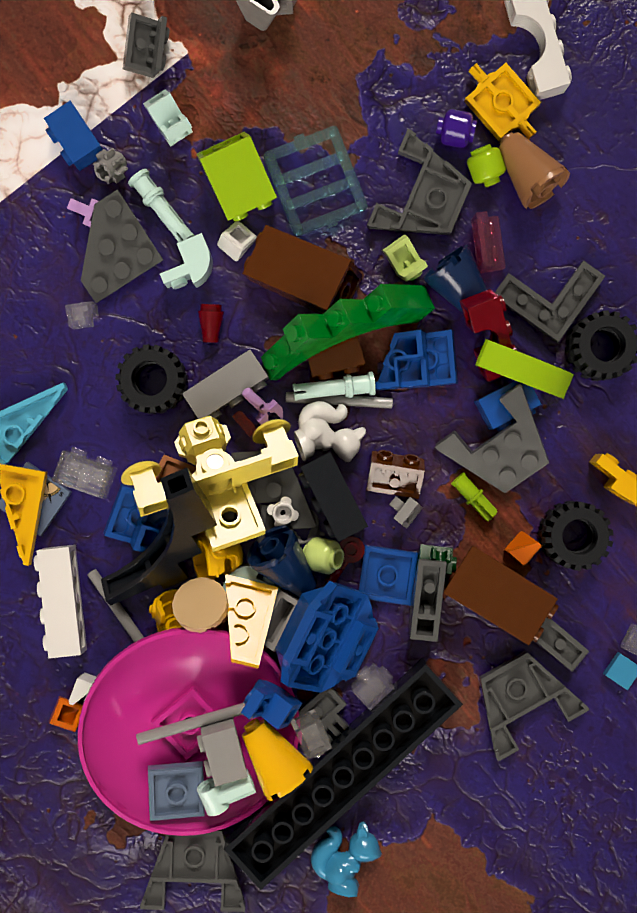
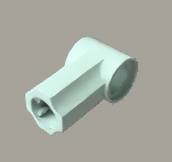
[197,769,256,816]

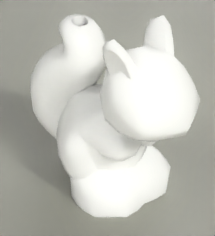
[294,401,366,462]

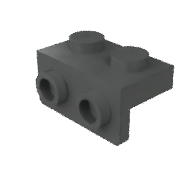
[122,12,170,78]

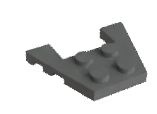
[367,129,472,235]
[435,383,549,493]
[222,451,316,529]
[479,651,589,762]
[140,829,246,912]

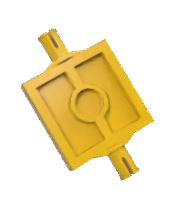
[464,63,541,141]

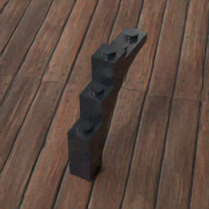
[101,467,217,606]

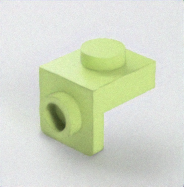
[382,235,428,281]

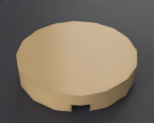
[172,577,229,633]

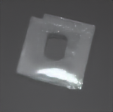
[65,301,99,329]

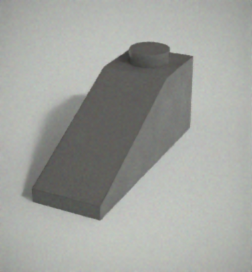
[408,559,447,642]

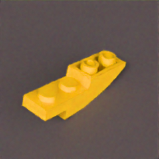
[589,453,637,506]

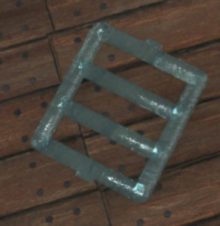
[264,126,368,236]

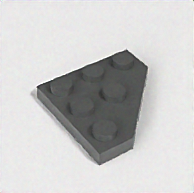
[81,189,163,303]

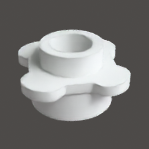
[267,497,299,526]

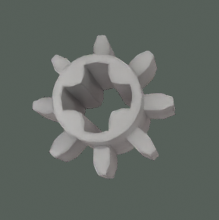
[93,148,128,184]

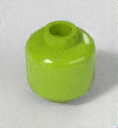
[467,144,506,187]

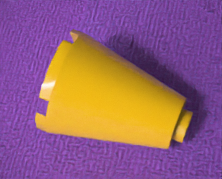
[242,718,313,801]

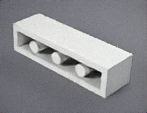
[34,545,87,659]

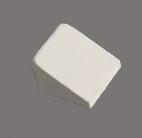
[217,221,257,261]
[69,673,96,705]

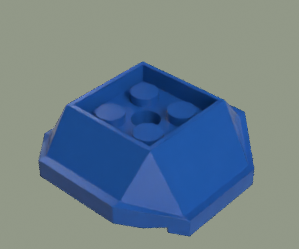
[275,581,379,693]

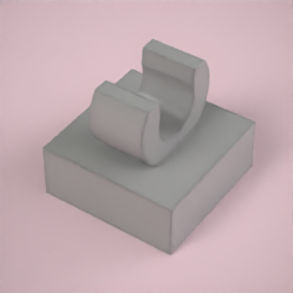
[389,496,423,528]

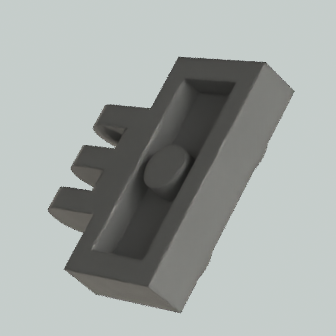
[298,687,349,744]

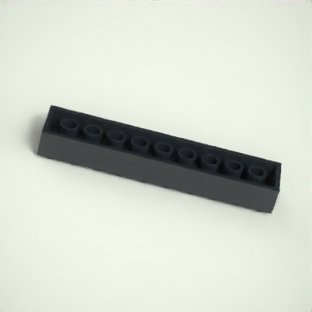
[224,658,463,890]

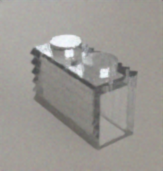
[52,447,118,499]

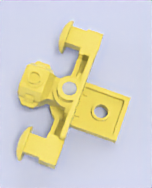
[121,416,298,552]

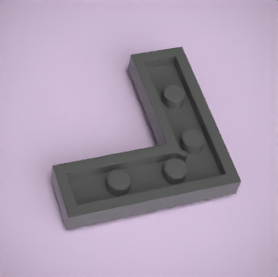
[494,261,605,343]

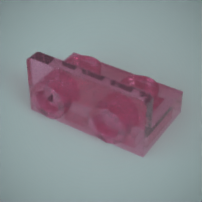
[471,211,505,273]

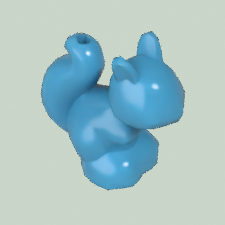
[311,821,382,897]

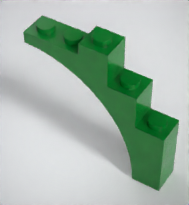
[261,284,435,380]

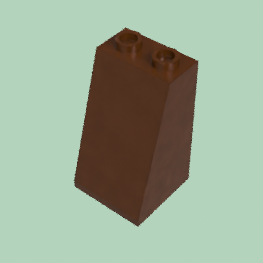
[242,225,363,314]
[443,545,559,645]

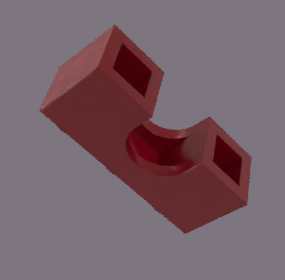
[460,289,517,382]

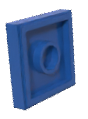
[358,545,418,606]

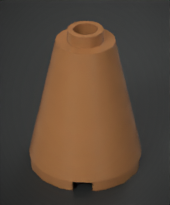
[499,132,570,209]

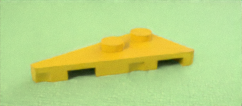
[0,463,48,566]

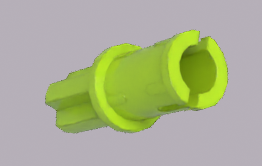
[451,472,497,521]

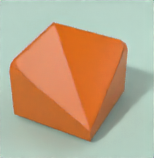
[504,531,541,565]
[49,696,83,732]

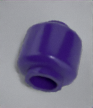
[436,109,477,148]

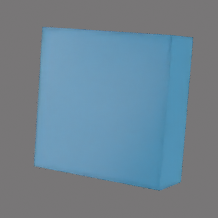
[603,652,637,690]

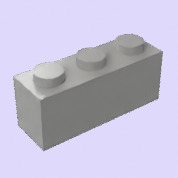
[182,350,269,419]

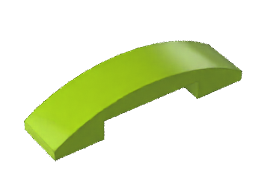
[475,339,574,399]

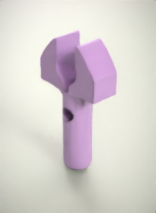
[242,388,283,425]

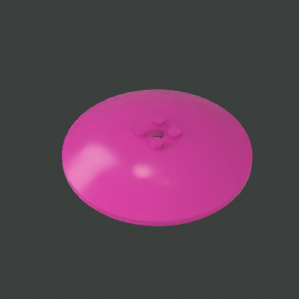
[78,627,300,836]

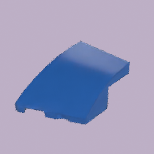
[375,330,458,390]
[103,484,168,552]

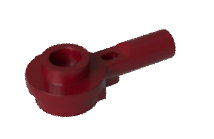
[325,536,365,583]

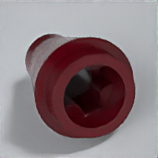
[198,304,225,342]

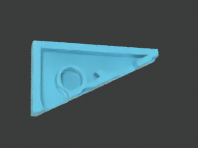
[0,383,68,465]

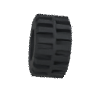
[565,310,637,381]
[115,344,188,414]
[538,501,614,571]

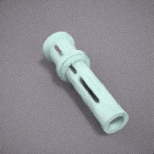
[128,169,194,242]
[293,371,376,401]

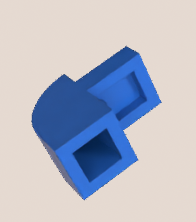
[241,679,303,730]

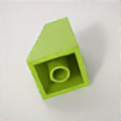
[196,132,277,222]

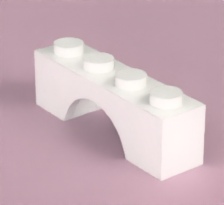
[504,0,572,100]

